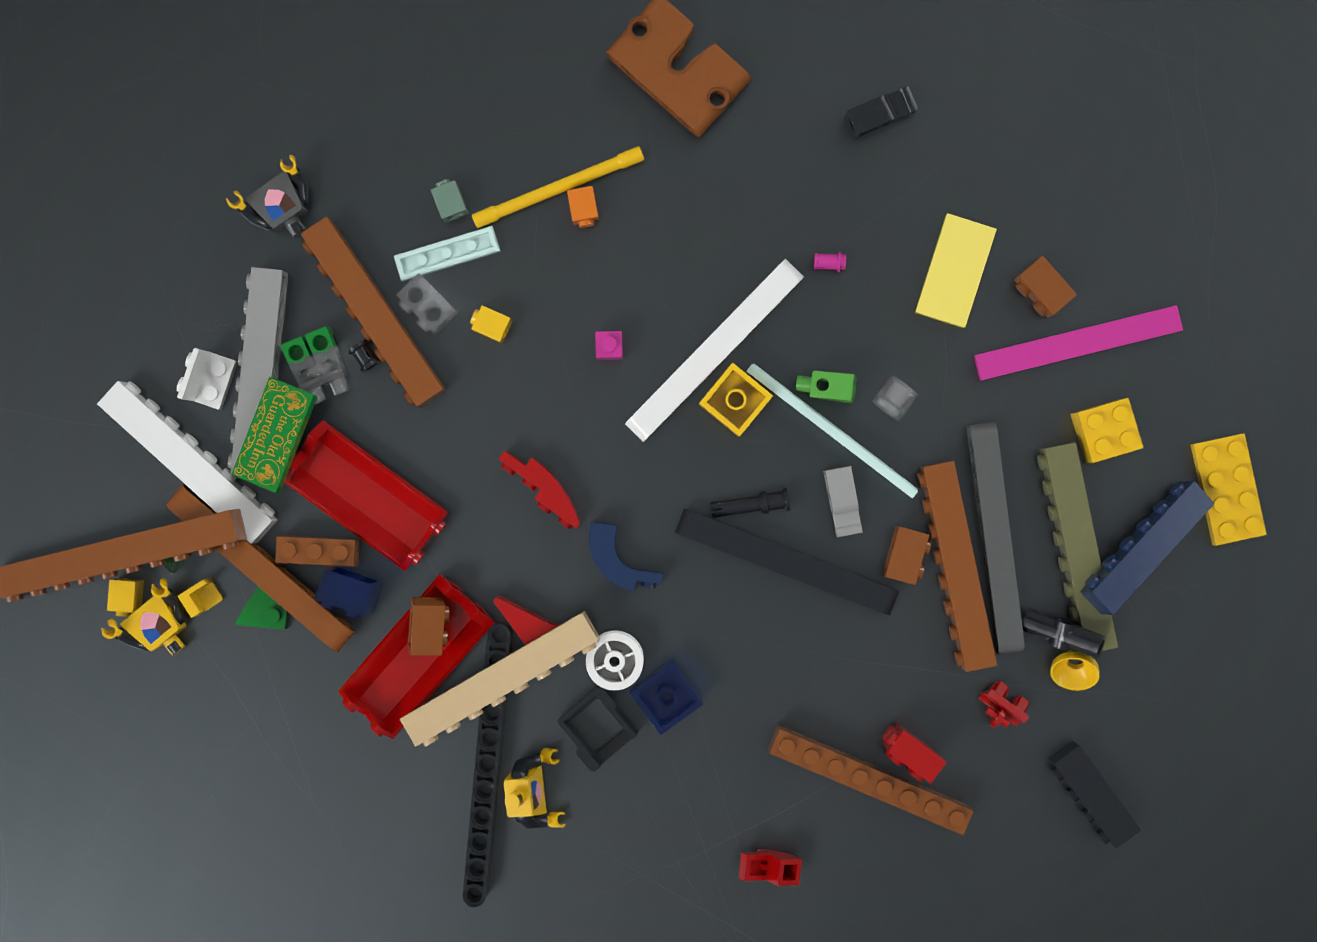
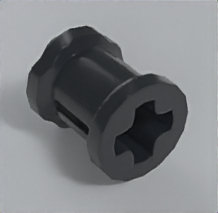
[347,339,381,373]

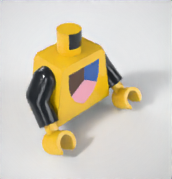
[101,578,186,656]
[504,747,566,829]

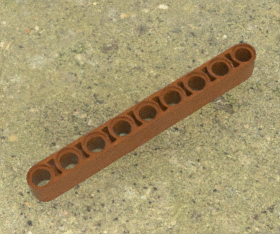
[166,484,355,652]

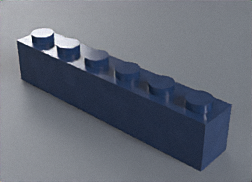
[1080,481,1215,615]

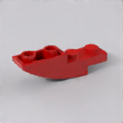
[498,451,581,529]

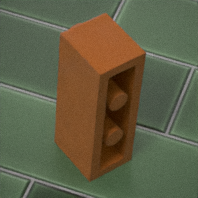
[275,535,361,566]

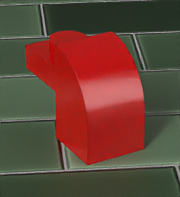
[739,849,802,886]

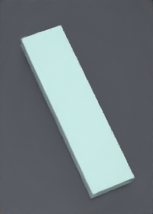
[394,226,501,282]

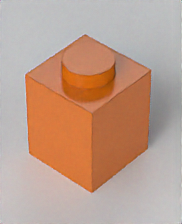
[567,186,599,228]

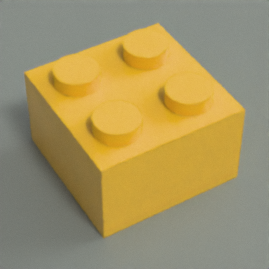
[699,363,773,437]
[1070,398,1143,463]

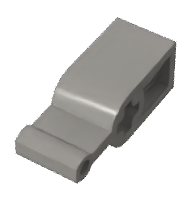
[823,466,863,537]

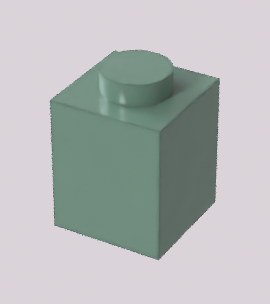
[431,179,469,223]

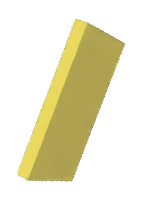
[915,213,997,328]

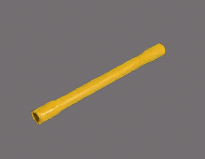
[471,146,645,229]

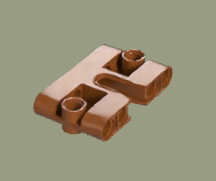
[605,0,752,137]

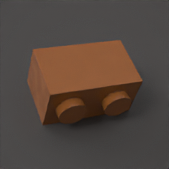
[1014,255,1077,318]
[882,526,931,585]
[408,597,449,656]

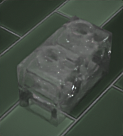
[396,273,458,334]

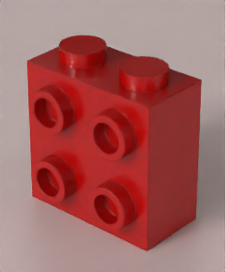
[882,722,947,783]

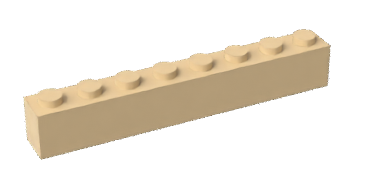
[400,611,600,747]

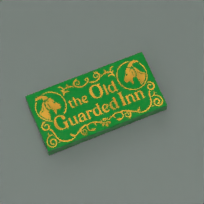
[231,377,318,494]

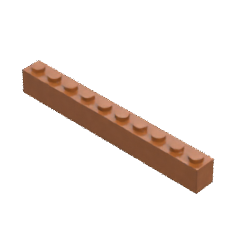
[0,509,247,603]

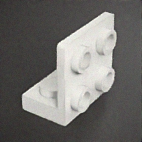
[177,348,238,410]

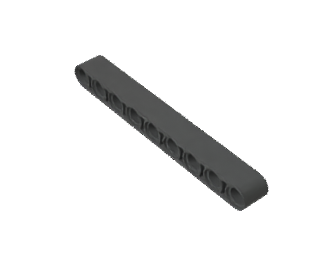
[967,422,1025,654]

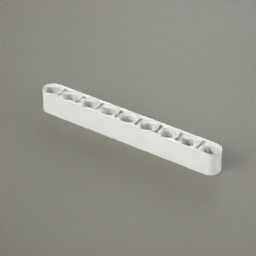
[625,259,804,442]

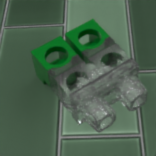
[280,326,349,404]

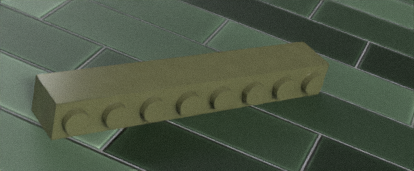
[1037,442,1118,651]

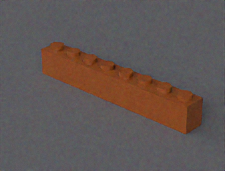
[301,216,447,408]
[917,461,997,672]
[768,725,974,835]

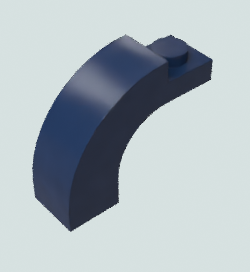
[589,522,663,591]

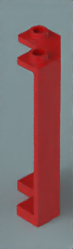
[284,420,448,571]
[338,574,495,739]

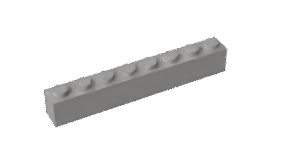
[228,267,289,475]

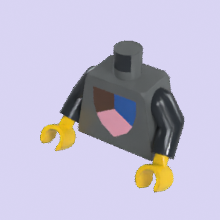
[226,155,309,238]

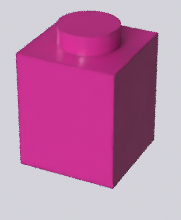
[595,331,623,360]

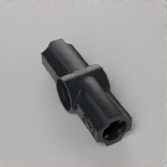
[1022,609,1105,658]

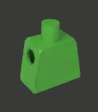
[796,371,857,404]

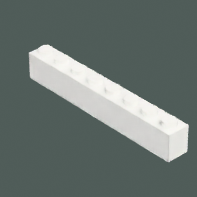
[97,381,278,544]

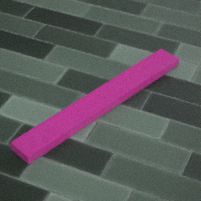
[974,305,1183,381]

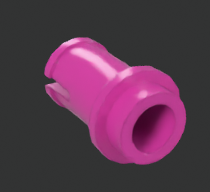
[814,252,846,272]

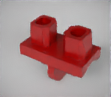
[978,681,1029,728]

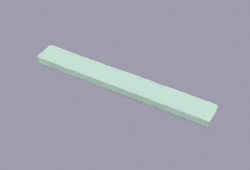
[746,364,918,499]

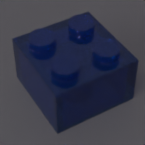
[315,566,384,618]
[630,658,703,735]

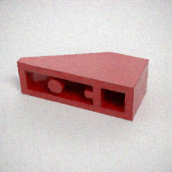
[493,595,558,645]

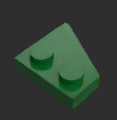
[236,586,289,630]

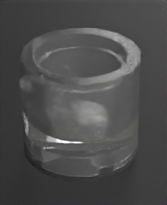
[872,376,918,421]

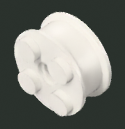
[586,630,644,690]

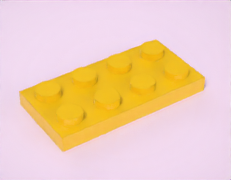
[1190,433,1267,546]

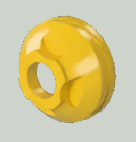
[1051,650,1100,691]

